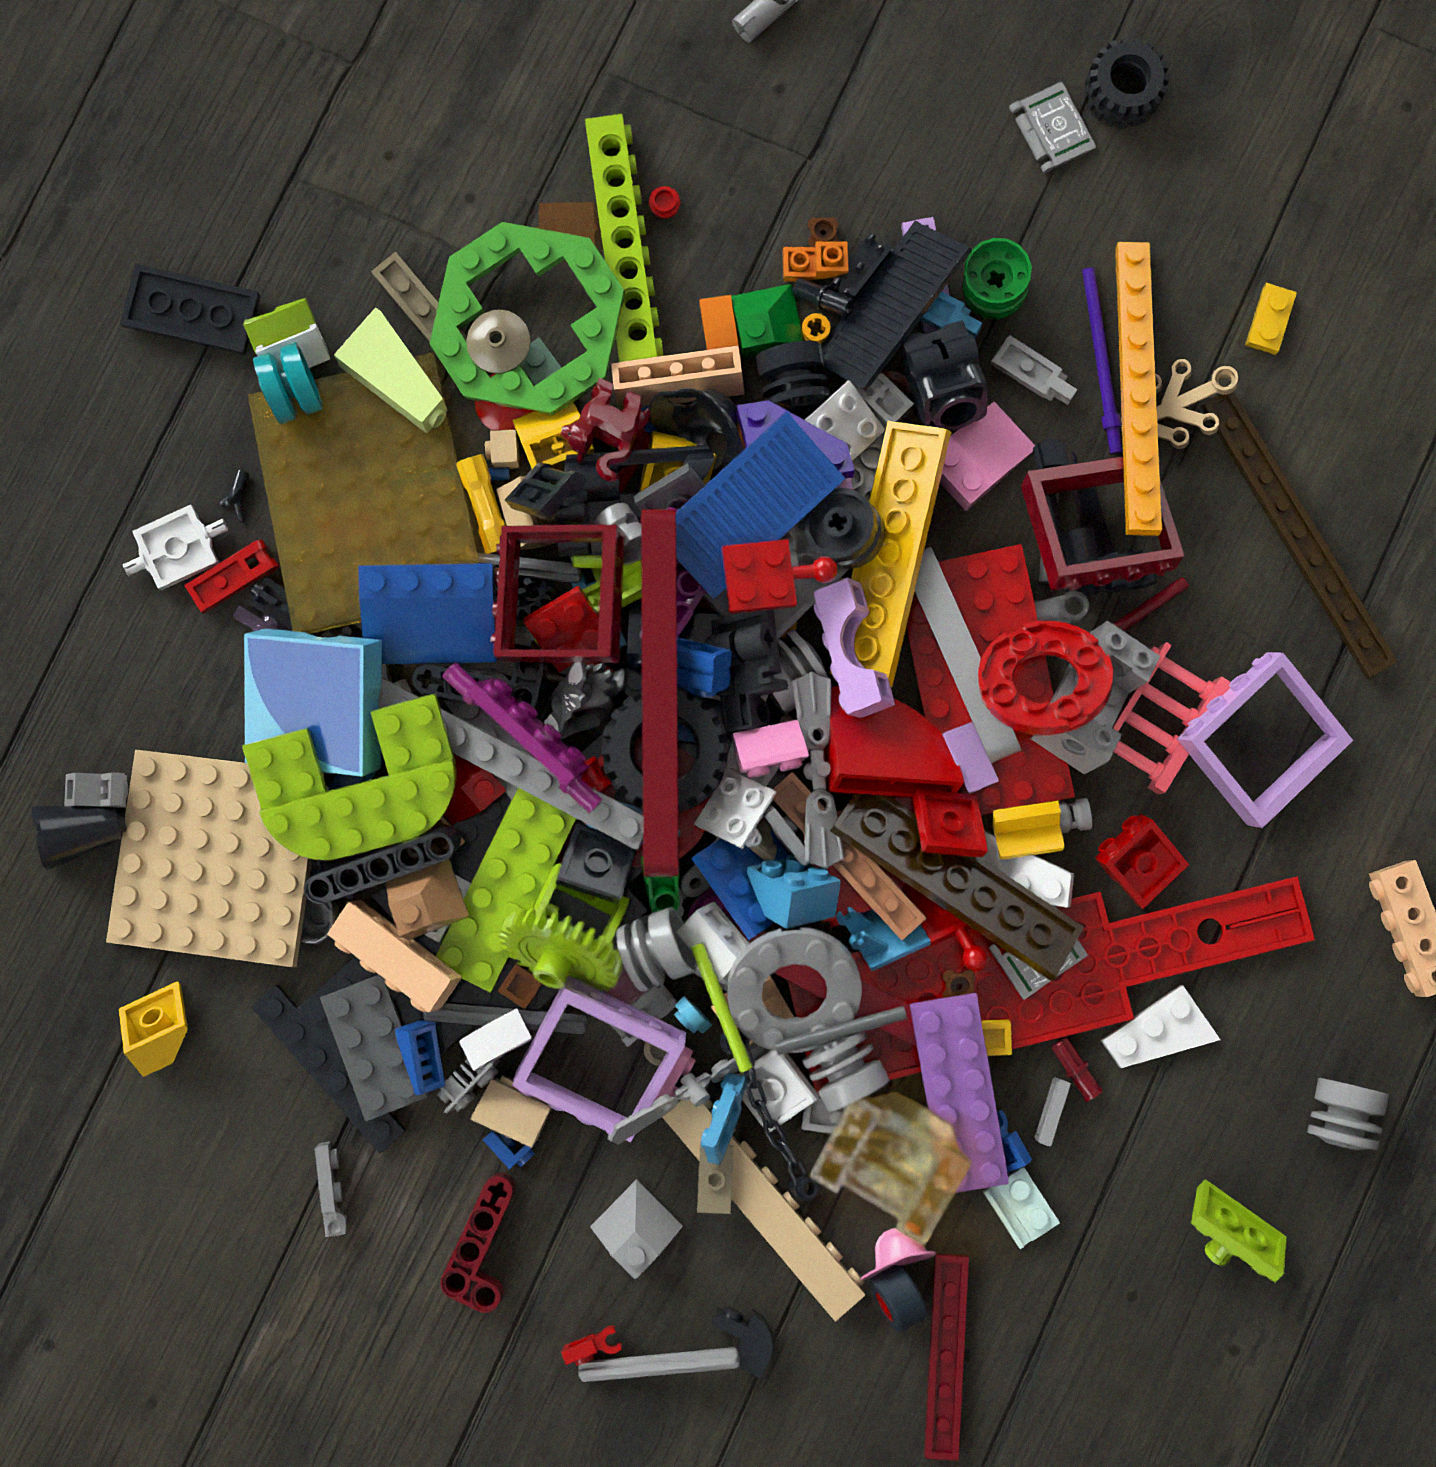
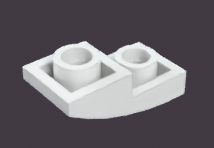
[459,1009,532,1071]

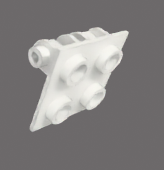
[805,380,885,461]
[694,769,777,848]

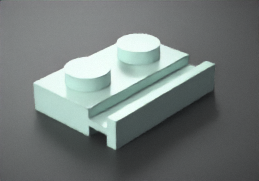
[983,1167,1060,1249]

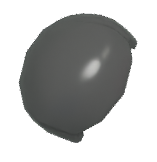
[301,898,340,944]

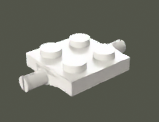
[123,505,228,591]

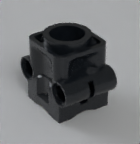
[901,320,988,431]

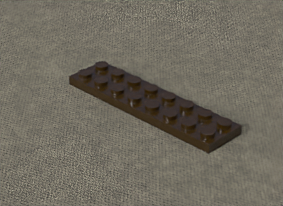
[830,793,1084,981]

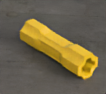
[456,454,506,554]

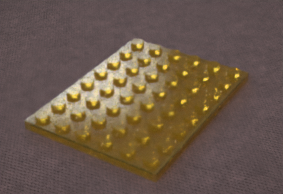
[248,353,480,634]

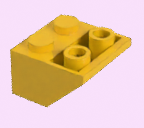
[512,402,594,470]

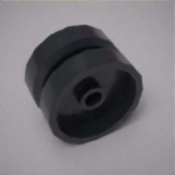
[804,487,885,569]

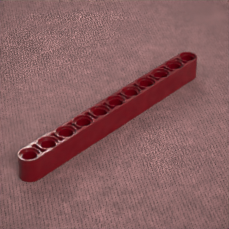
[641,509,679,877]

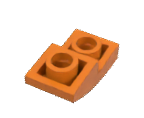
[782,242,848,282]
[699,295,741,361]

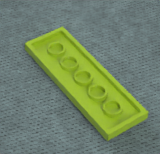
[436,787,577,993]

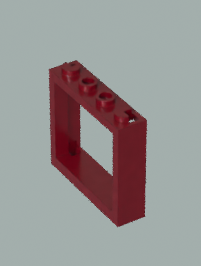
[1021,456,1184,591]
[491,524,625,663]

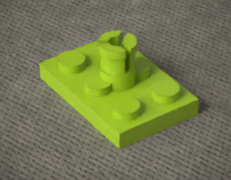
[1191,1179,1287,1282]

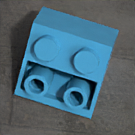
[747,855,841,929]

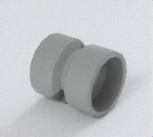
[594,503,642,565]

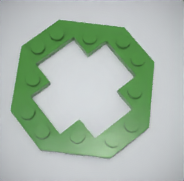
[429,222,626,416]

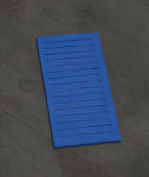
[676,411,846,599]

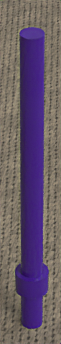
[1082,267,1123,455]

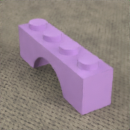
[813,578,895,718]

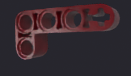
[440,1172,516,1313]

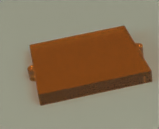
[536,202,598,245]

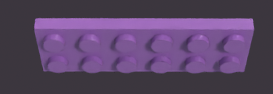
[910,993,1009,1194]

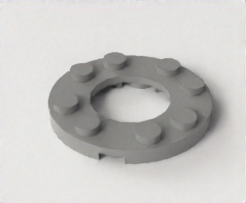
[727,927,862,1053]

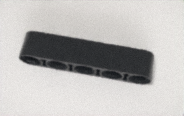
[304,825,461,904]

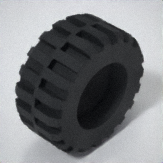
[601,688,728,813]

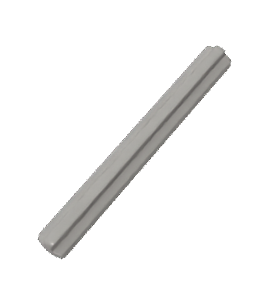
[578,1348,740,1382]

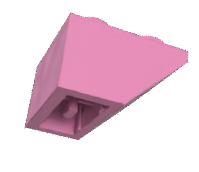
[731,720,809,779]

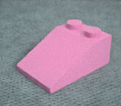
[940,402,1035,511]

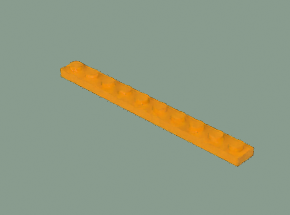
[1115,242,1162,536]

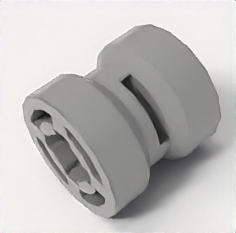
[1059,798,1092,833]

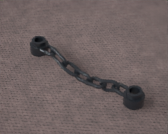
[720,1028,819,1201]

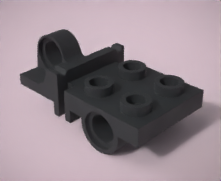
[704,609,788,734]

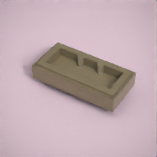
[697,1144,733,1214]

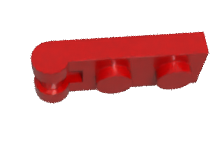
[184,539,280,614]

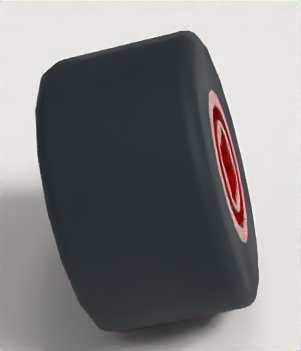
[869,1265,927,1333]

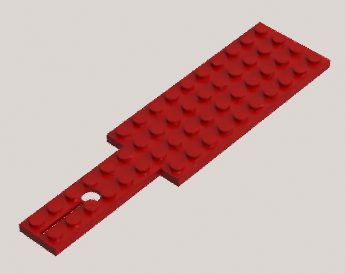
[787,876,1315,1098]

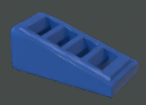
[395,1020,445,1095]

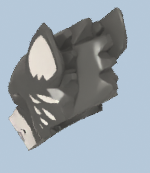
[544,663,625,741]

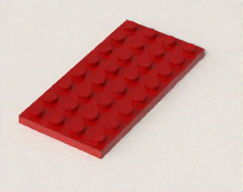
[906,544,1075,816]

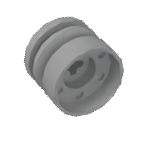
[768,629,828,716]
[616,907,697,992]
[802,1031,890,1112]
[1307,1077,1389,1150]

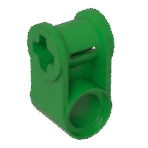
[641,856,680,913]

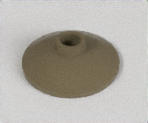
[467,310,531,374]

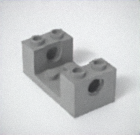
[1031,621,1160,774]

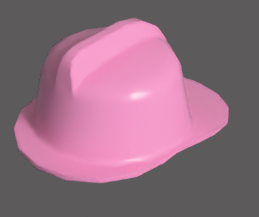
[861,1225,936,1280]

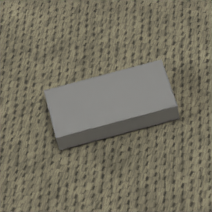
[1034,1077,1071,1147]

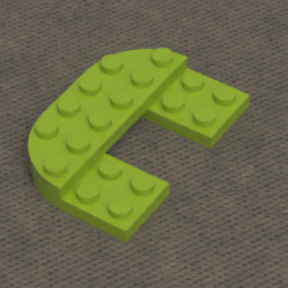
[242,693,457,860]

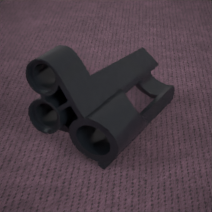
[1033,438,1158,596]
[555,445,714,557]

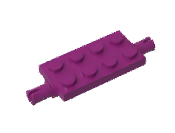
[442,663,603,814]

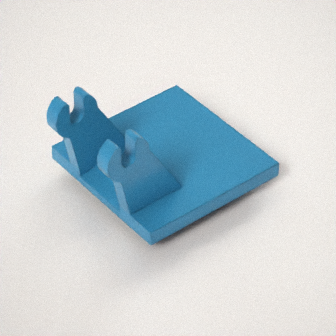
[836,907,931,972]

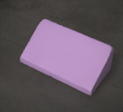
[942,722,999,794]

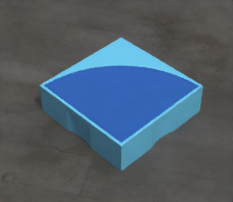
[244,629,382,777]

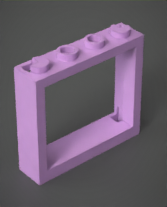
[1177,652,1353,828]
[512,975,686,1143]

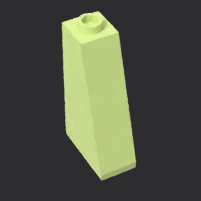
[334,307,448,434]

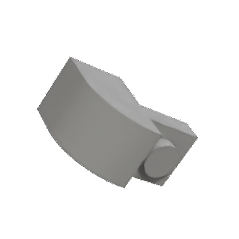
[64,772,128,808]

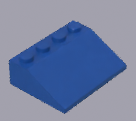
[358,564,497,664]

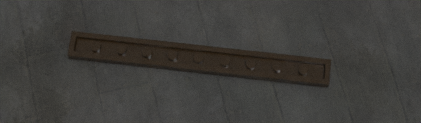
[1201,392,1398,679]

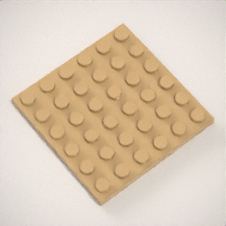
[106,750,324,967]

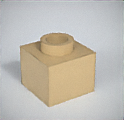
[485,430,520,469]

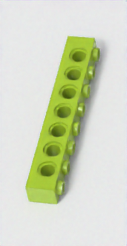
[585,114,663,362]

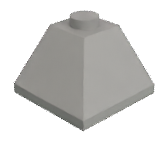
[590,1179,683,1279]

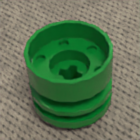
[962,238,1032,320]

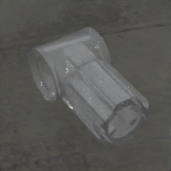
[1034,591,1089,624]

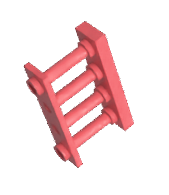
[1112,642,1231,795]

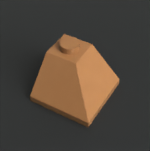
[386,859,470,940]

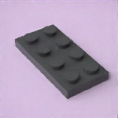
[320,974,429,1121]

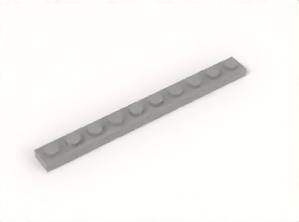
[378,677,643,850]

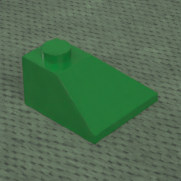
[731,284,804,358]

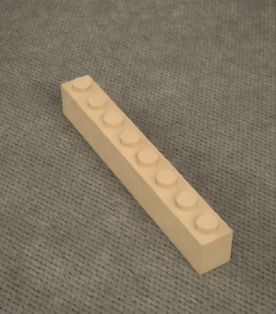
[662,1099,865,1322]

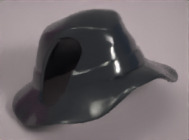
[648,388,744,482]

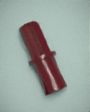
[1052,1037,1103,1102]

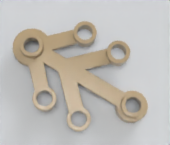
[1120,359,1238,449]

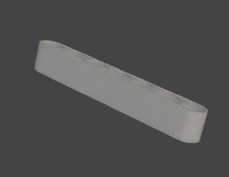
[915,546,1021,763]

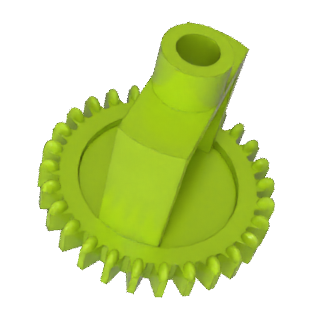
[498,864,630,992]

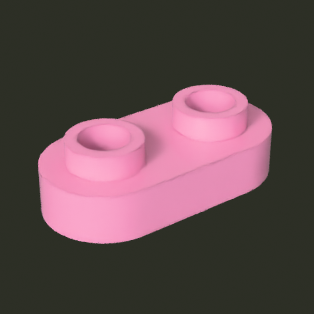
[654,1046,696,1101]

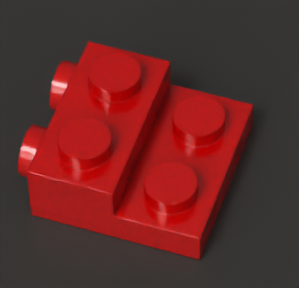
[1095,814,1189,909]

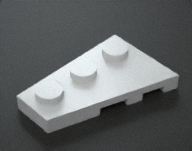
[982,830,1074,907]
[1101,985,1220,1068]

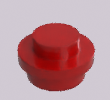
[649,186,680,218]

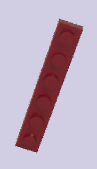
[924,1253,969,1461]

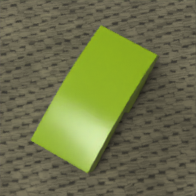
[243,298,318,354]

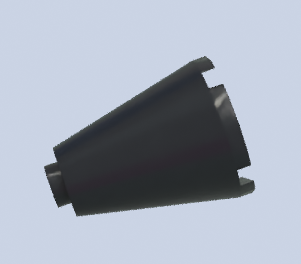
[32,805,127,870]

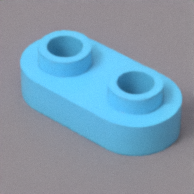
[674,996,712,1034]

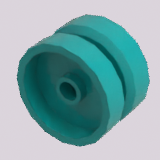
[253,342,324,425]

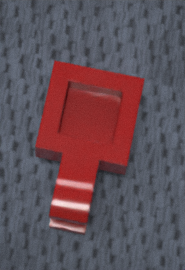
[561,1326,622,1366]

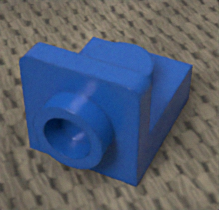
[483,1130,536,1169]

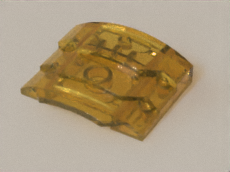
[809,1091,972,1246]

